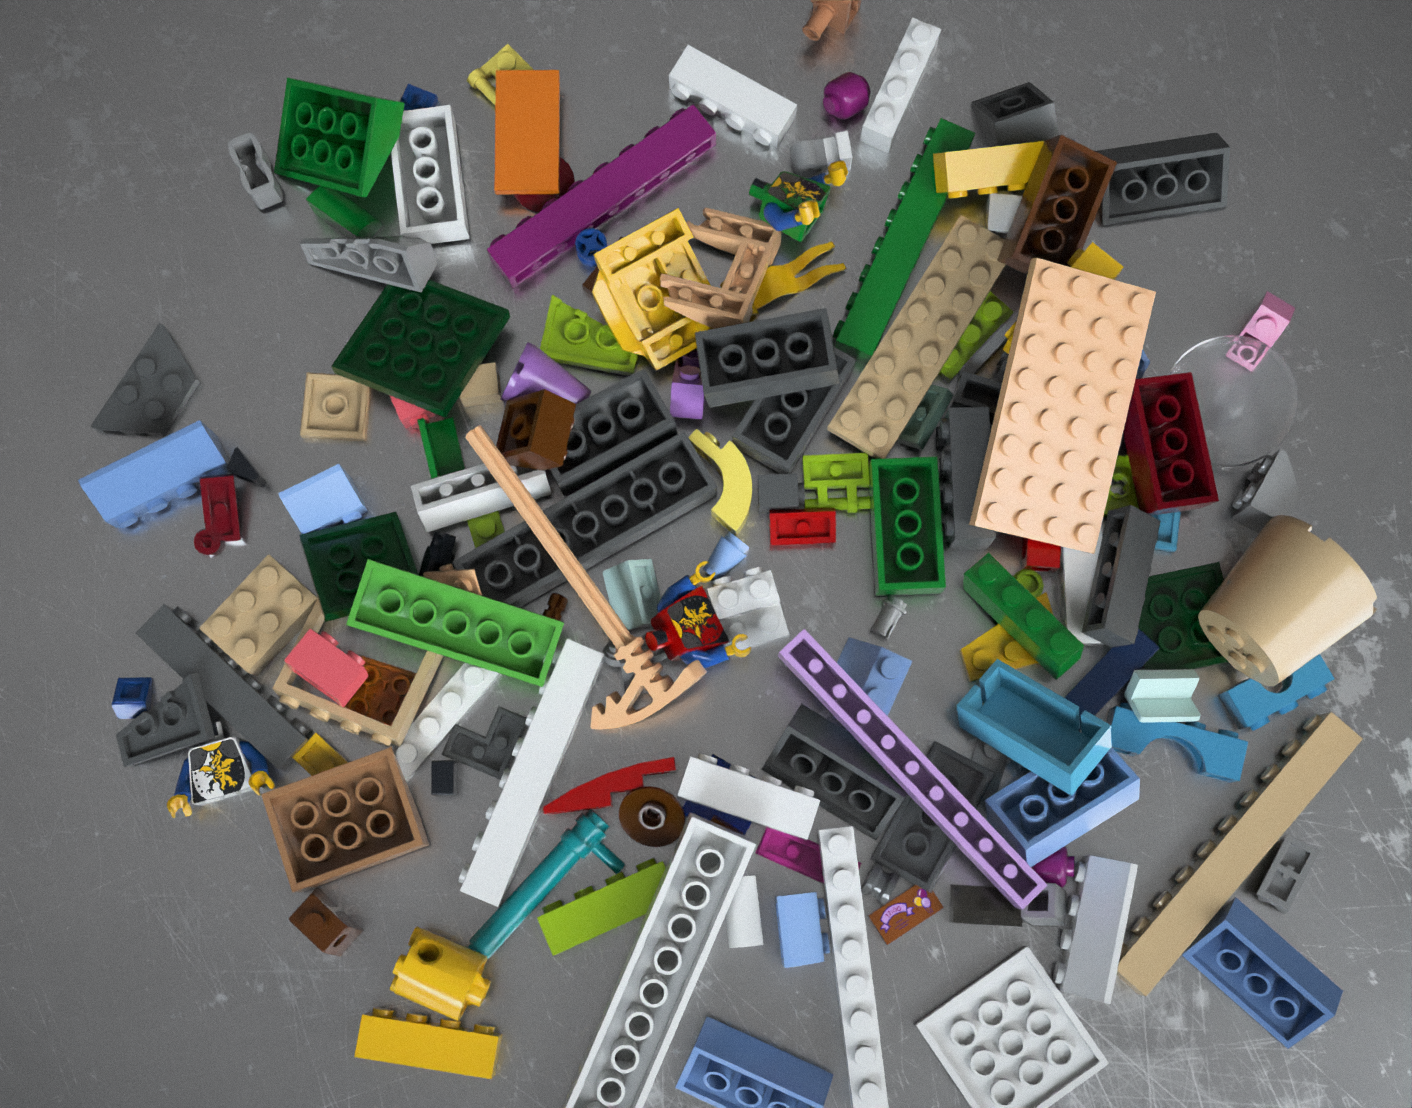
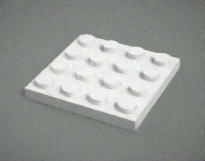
[915,946,1109,1108]

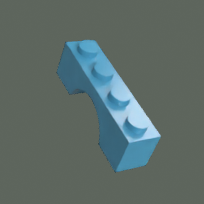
[1106,703,1248,783]

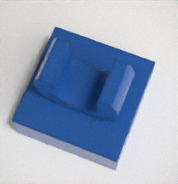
[399,84,438,111]

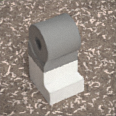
[790,131,853,176]

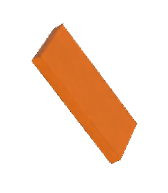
[494,70,560,195]

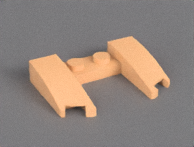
[660,208,781,329]

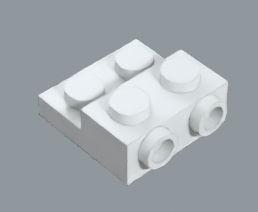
[707,567,790,650]

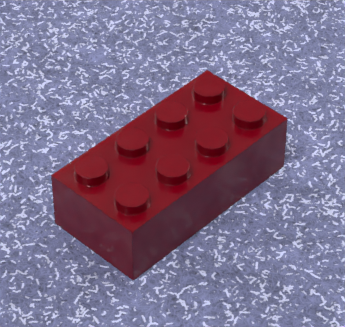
[1123,372,1219,516]

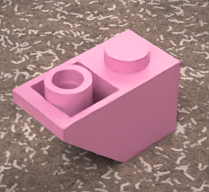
[1225,291,1295,372]

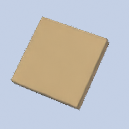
[300,372,372,442]

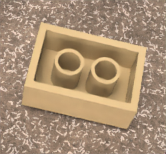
[199,554,318,677]

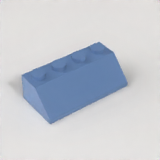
[78,420,230,528]
[1182,897,1343,1049]
[675,1016,833,1108]

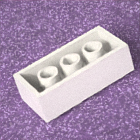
[391,105,470,244]

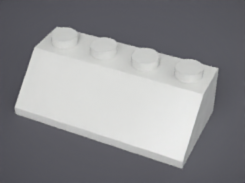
[1053,855,1138,1004]

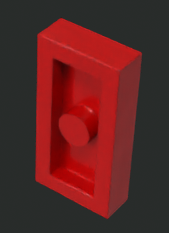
[769,508,836,545]

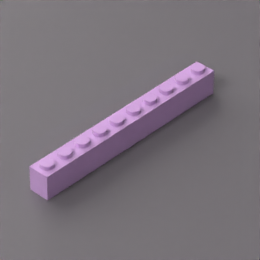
[778,629,1048,910]

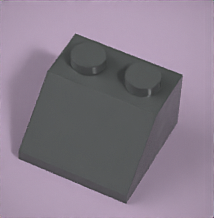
[972,82,1059,147]

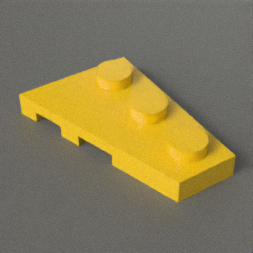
[959,592,1053,682]

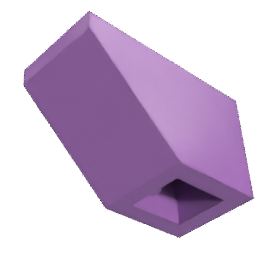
[670,350,705,420]

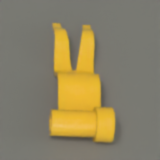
[720,241,847,322]

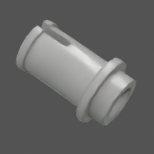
[870,595,907,640]

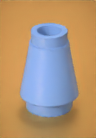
[703,531,749,580]

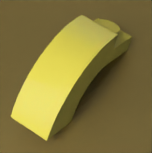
[688,429,752,536]

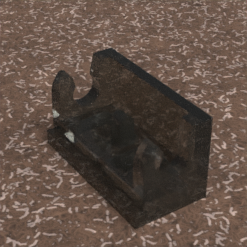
[949,884,1023,927]

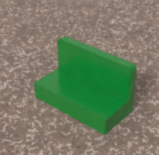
[417,417,466,479]

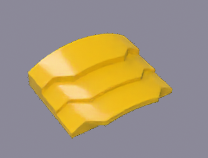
[591,208,714,371]

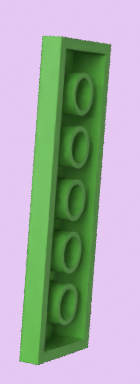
[346,559,564,687]

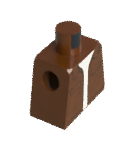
[289,887,364,956]

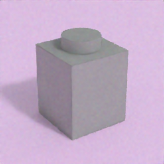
[1021,883,1067,926]

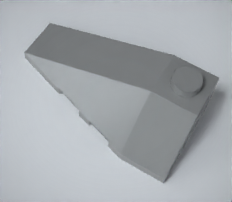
[300,236,438,292]

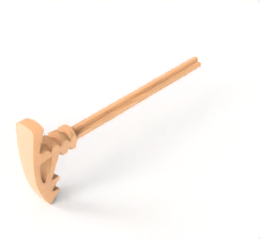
[465,425,707,729]

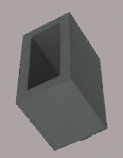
[950,371,1002,425]

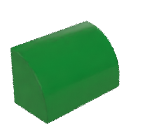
[306,186,383,237]

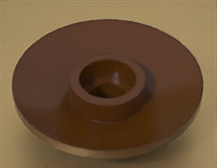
[619,786,685,847]

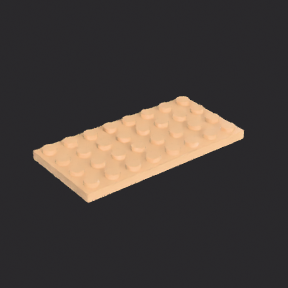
[969,258,1156,554]

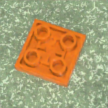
[344,655,416,726]

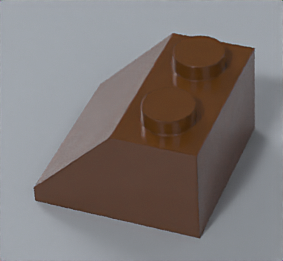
[496,389,576,470]

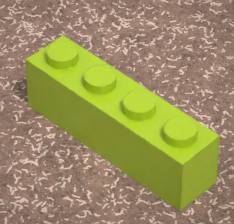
[537,858,666,956]

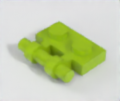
[802,453,871,513]

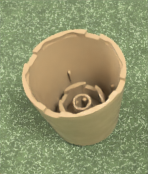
[1198,515,1377,686]

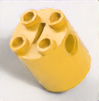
[390,926,491,1021]

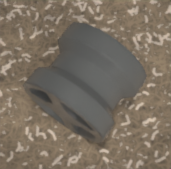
[861,862,900,906]

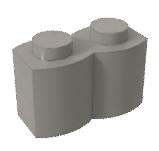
[228,132,283,210]

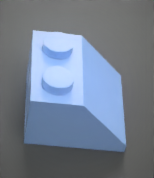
[278,464,368,534]
[837,637,912,716]
[774,892,830,968]

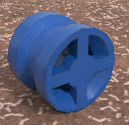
[575,228,607,267]

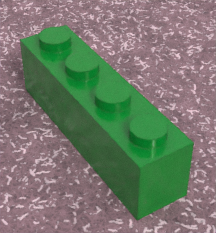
[963,552,1084,680]

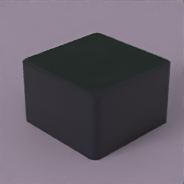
[431,760,458,796]

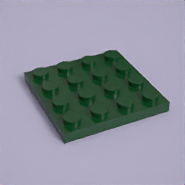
[331,280,511,418]

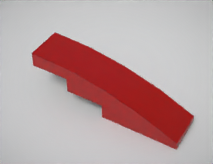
[543,757,676,815]

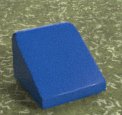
[112,677,152,719]

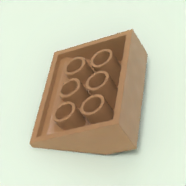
[261,747,429,893]

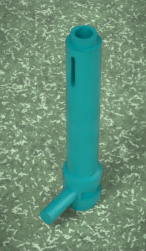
[468,808,625,959]

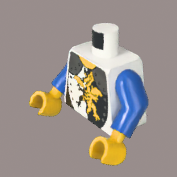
[167,722,275,818]

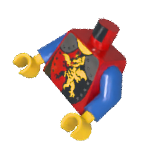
[645,561,751,668]

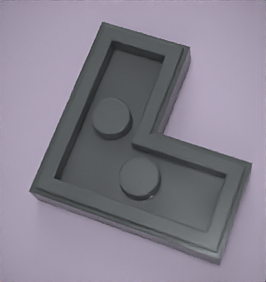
[441,706,528,780]

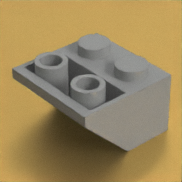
[1231,449,1301,534]

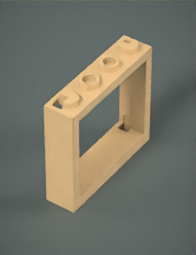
[272,599,443,747]

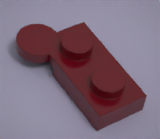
[194,474,241,555]

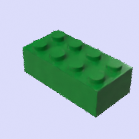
[869,457,946,596]

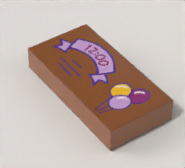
[867,885,944,945]

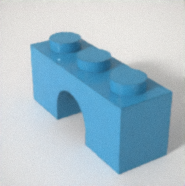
[1218,654,1335,731]

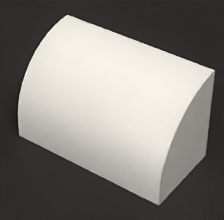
[725,875,764,948]

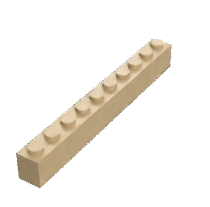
[1117,712,1363,997]

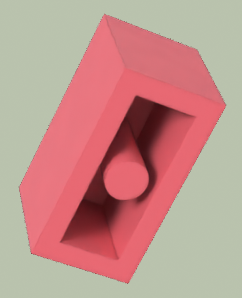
[284,629,369,707]

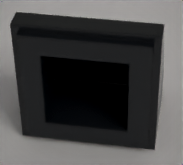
[227,447,266,487]

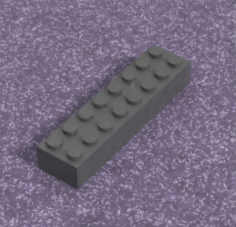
[452,431,717,607]

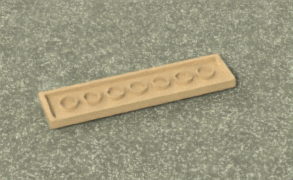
[827,215,1006,459]

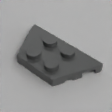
[91,323,200,436]

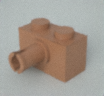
[802,0,861,41]

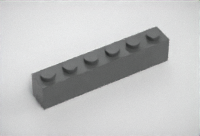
[135,604,310,771]

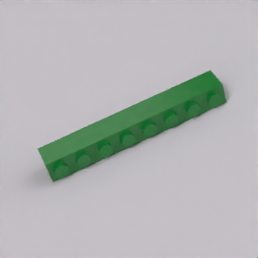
[832,118,976,364]

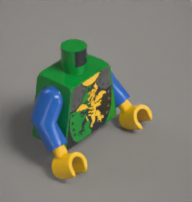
[749,161,848,242]

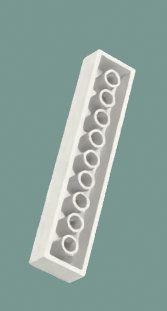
[562,812,756,1108]

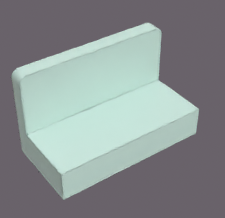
[603,559,661,631]
[1124,669,1201,723]

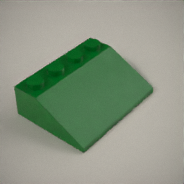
[274,77,405,197]

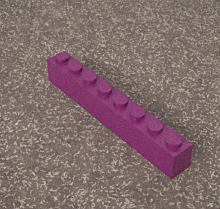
[487,104,716,289]

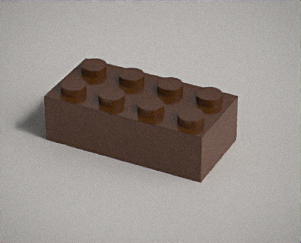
[997,135,1117,275]

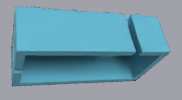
[957,659,1111,796]

